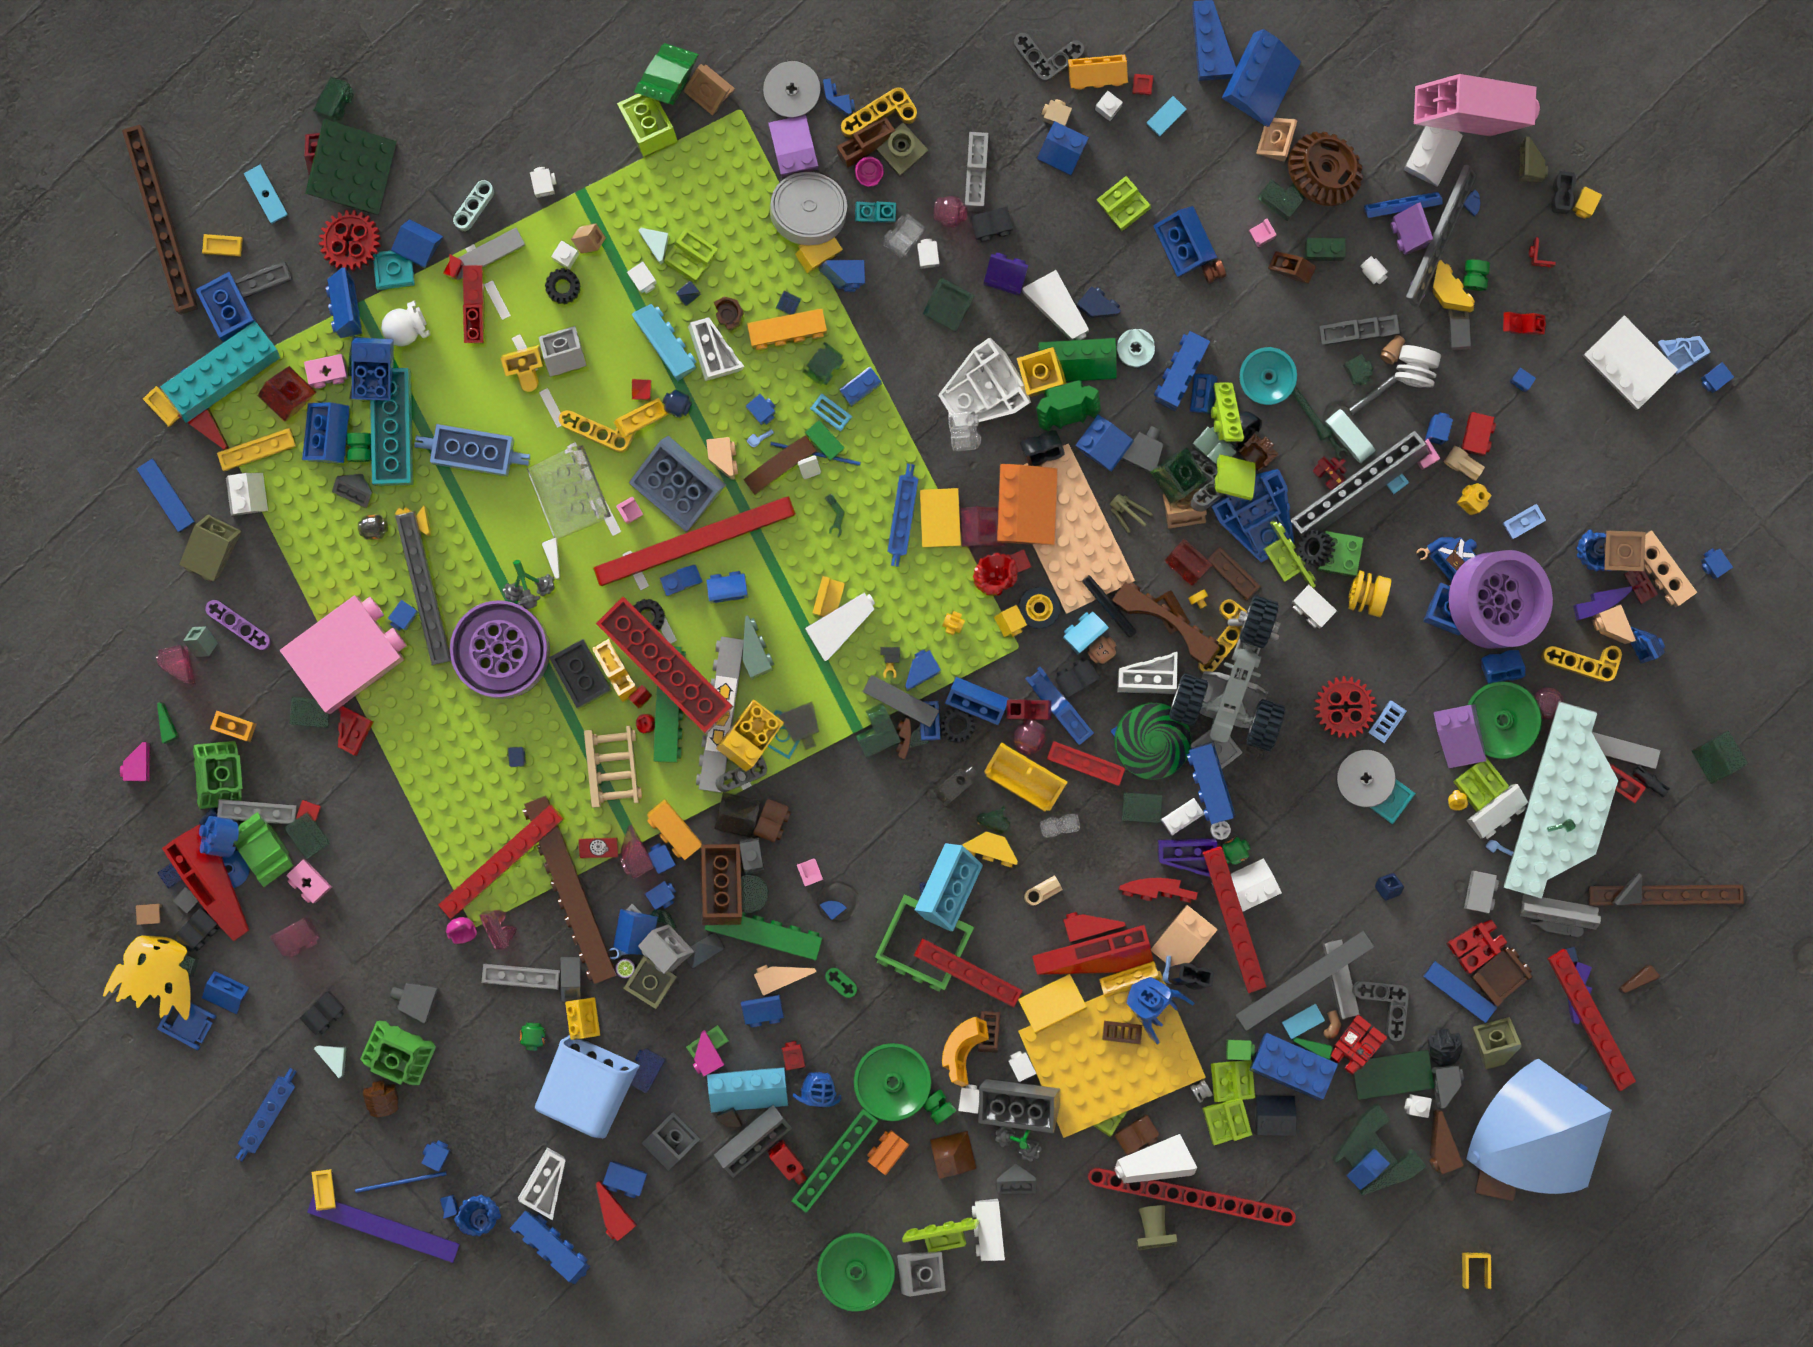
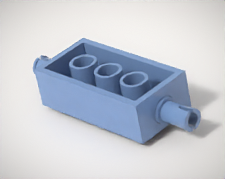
[415,424,530,477]

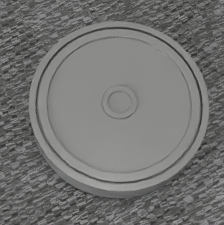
[770,172,847,245]

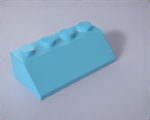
[632,304,697,382]
[915,843,983,931]
[707,1067,788,1112]

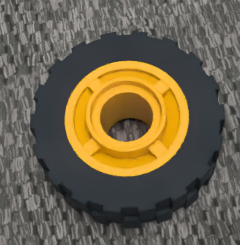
[1018,587,1061,629]

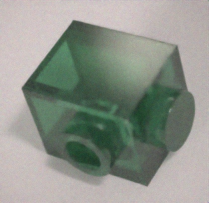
[1343,354,1373,386]

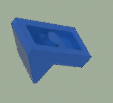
[660,564,702,596]

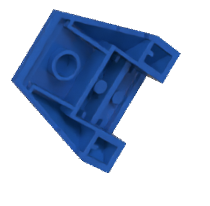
[1211,469,1294,562]

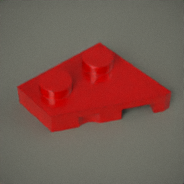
[338,706,374,756]

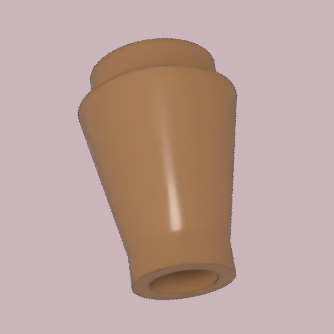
[1380,335,1405,364]

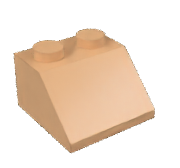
[1592,605,1635,644]

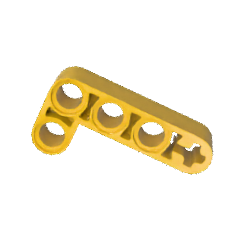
[841,88,917,138]
[559,410,636,453]
[1198,599,1247,673]
[1541,646,1622,682]

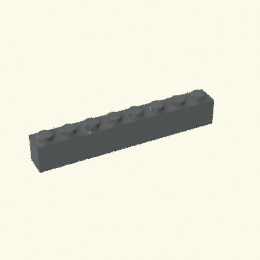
[1290,431,1429,540]

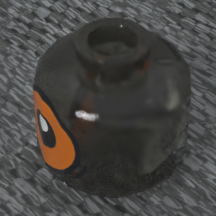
[358,515,388,540]

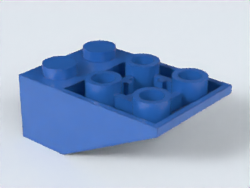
[352,338,394,401]

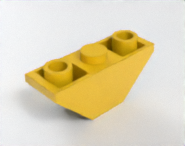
[1433,260,1475,312]
[962,832,1018,868]

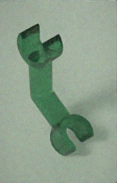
[825,494,845,537]

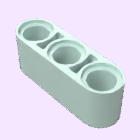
[453,180,494,231]
[1325,409,1376,463]

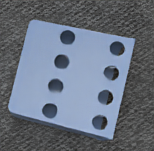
[535,1035,640,1139]

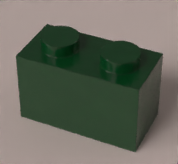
[1305,238,1345,261]

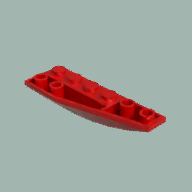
[162,824,249,941]
[1032,925,1153,975]

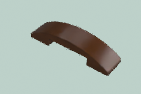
[743,435,817,495]

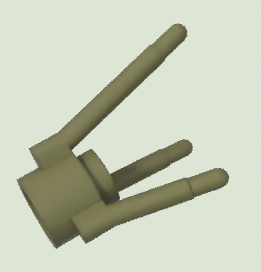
[1109,493,1153,533]

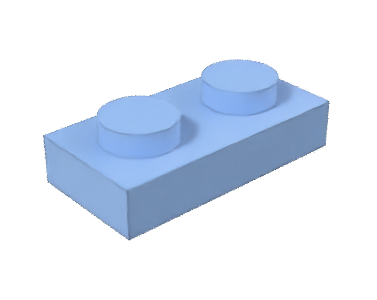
[1502,504,1546,539]

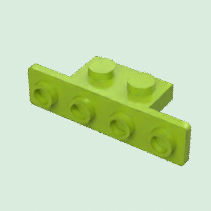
[1211,383,1244,441]
[1263,521,1316,588]
[902,1218,979,1252]

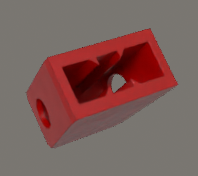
[768,1139,807,1185]

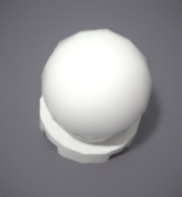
[381,301,430,347]

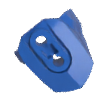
[1127,977,1195,1045]

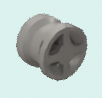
[1190,1079,1213,1103]

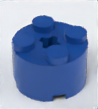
[199,816,239,858]

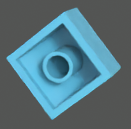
[1063,612,1109,655]

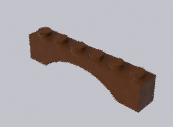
[1112,582,1221,668]

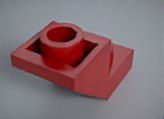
[1503,312,1546,335]

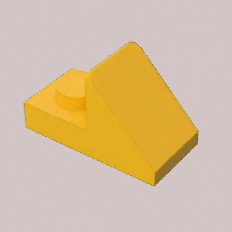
[395,506,431,536]

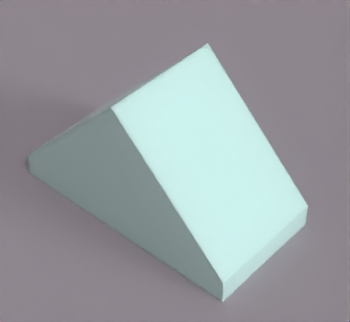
[638,228,669,265]
[314,1045,347,1078]

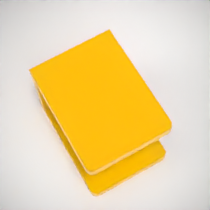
[1462,1253,1491,1289]

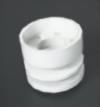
[1394,345,1441,388]

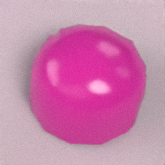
[855,156,884,187]
[446,917,477,944]

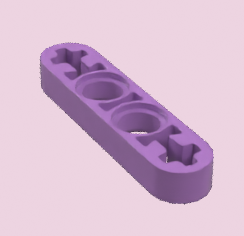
[205,600,271,650]

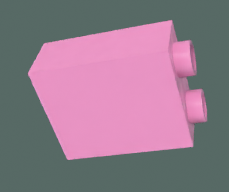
[1414,74,1540,136]
[280,595,407,714]

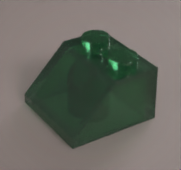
[1692,731,1748,784]

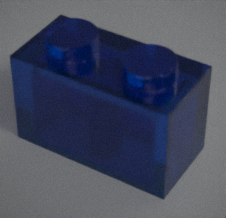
[631,1048,666,1093]

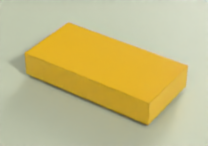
[202,234,243,257]
[143,386,180,427]
[312,1169,336,1211]

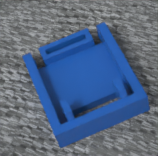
[157,1002,216,1050]

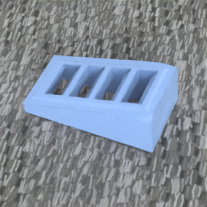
[1368,701,1407,743]

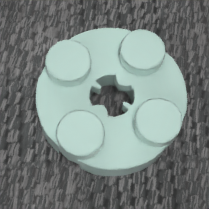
[1116,329,1155,368]

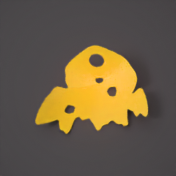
[103,936,190,1020]

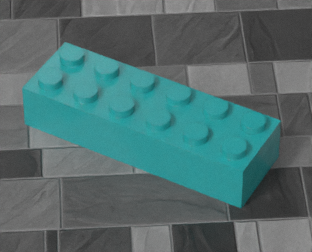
[160,321,280,423]
[370,368,413,486]

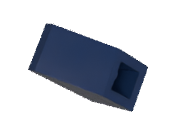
[1076,286,1121,318]

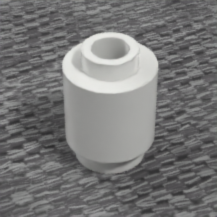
[1360,256,1388,285]

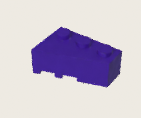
[1158,838,1217,877]

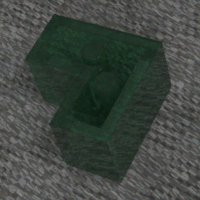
[1258,179,1306,221]
[856,703,901,758]

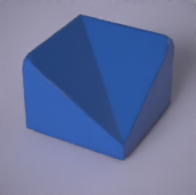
[1510,368,1536,392]
[440,1195,459,1218]

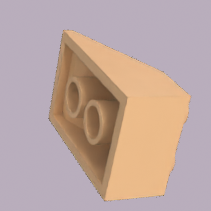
[1151,905,1218,967]

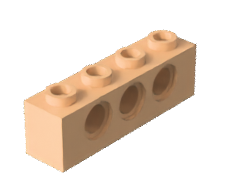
[1644,530,1697,607]

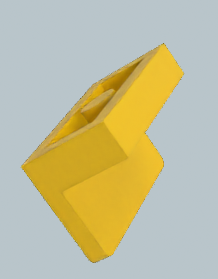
[812,576,845,617]

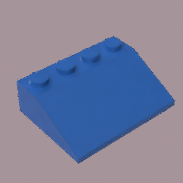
[1222,29,1301,127]

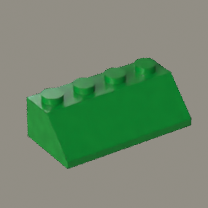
[1038,338,1117,382]

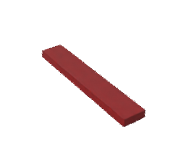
[914,938,1023,1007]

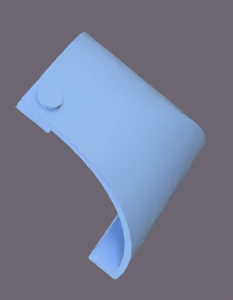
[1466,1059,1612,1194]

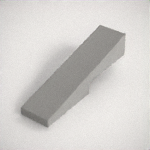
[965,132,988,212]

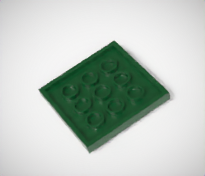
[305,119,397,215]

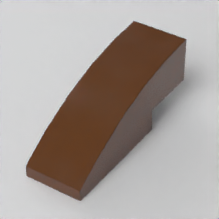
[836,116,895,168]

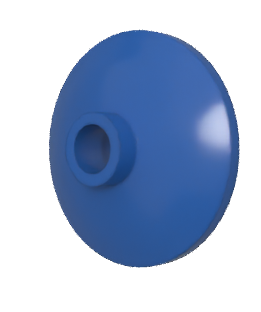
[222,851,250,888]

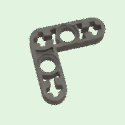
[1014,33,1084,82]
[1186,450,1226,512]
[715,755,767,792]
[1352,981,1409,1041]

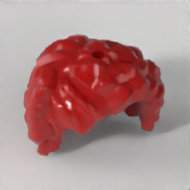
[973,553,1018,596]

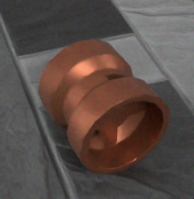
[1202,259,1227,284]

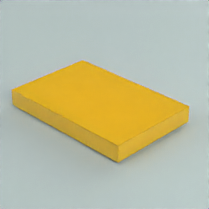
[920,488,961,548]
[1018,974,1087,1034]

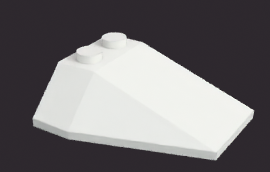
[938,338,1031,427]

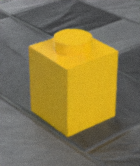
[1572,187,1602,219]
[994,605,1027,637]

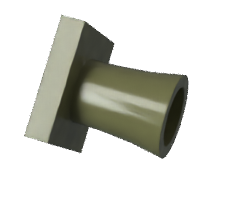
[876,122,928,176]
[1136,1205,1177,1250]

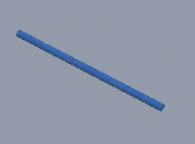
[771,442,861,466]
[355,1171,447,1193]

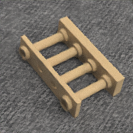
[584,726,642,808]

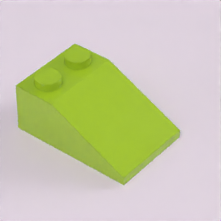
[617,94,678,157]

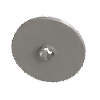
[763,61,820,118]
[1337,750,1395,807]

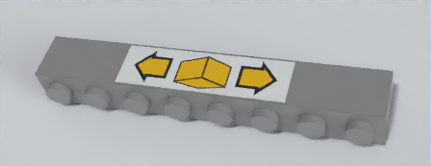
[696,637,744,793]

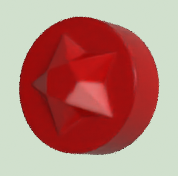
[636,714,655,733]

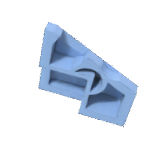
[1658,336,1710,375]

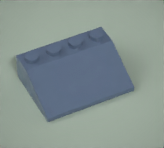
[629,436,726,532]

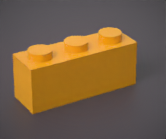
[1068,55,1128,89]
[647,799,702,860]

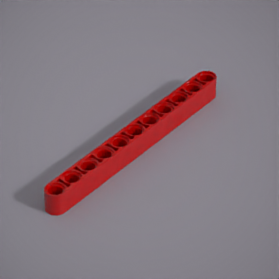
[593,496,796,586]
[1088,1167,1296,1226]

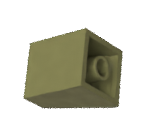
[179,515,242,581]

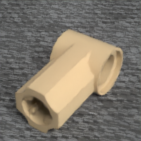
[1444,446,1485,481]
[1024,875,1063,906]

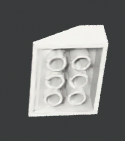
[1583,315,1678,410]

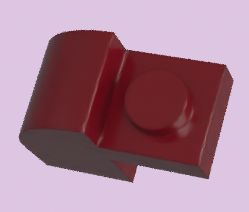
[1007,700,1052,720]

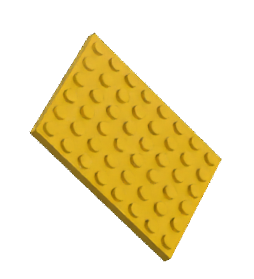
[1018,971,1206,1138]

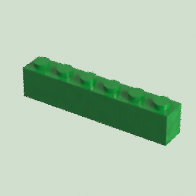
[653,646,686,763]
[705,912,823,960]
[791,1108,878,1213]

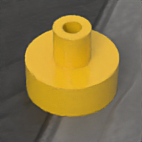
[1188,589,1208,609]
[1448,790,1468,810]

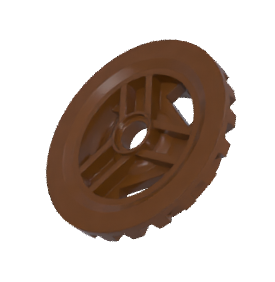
[1288,132,1363,206]

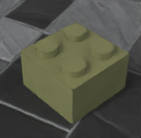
[623,956,678,1009]

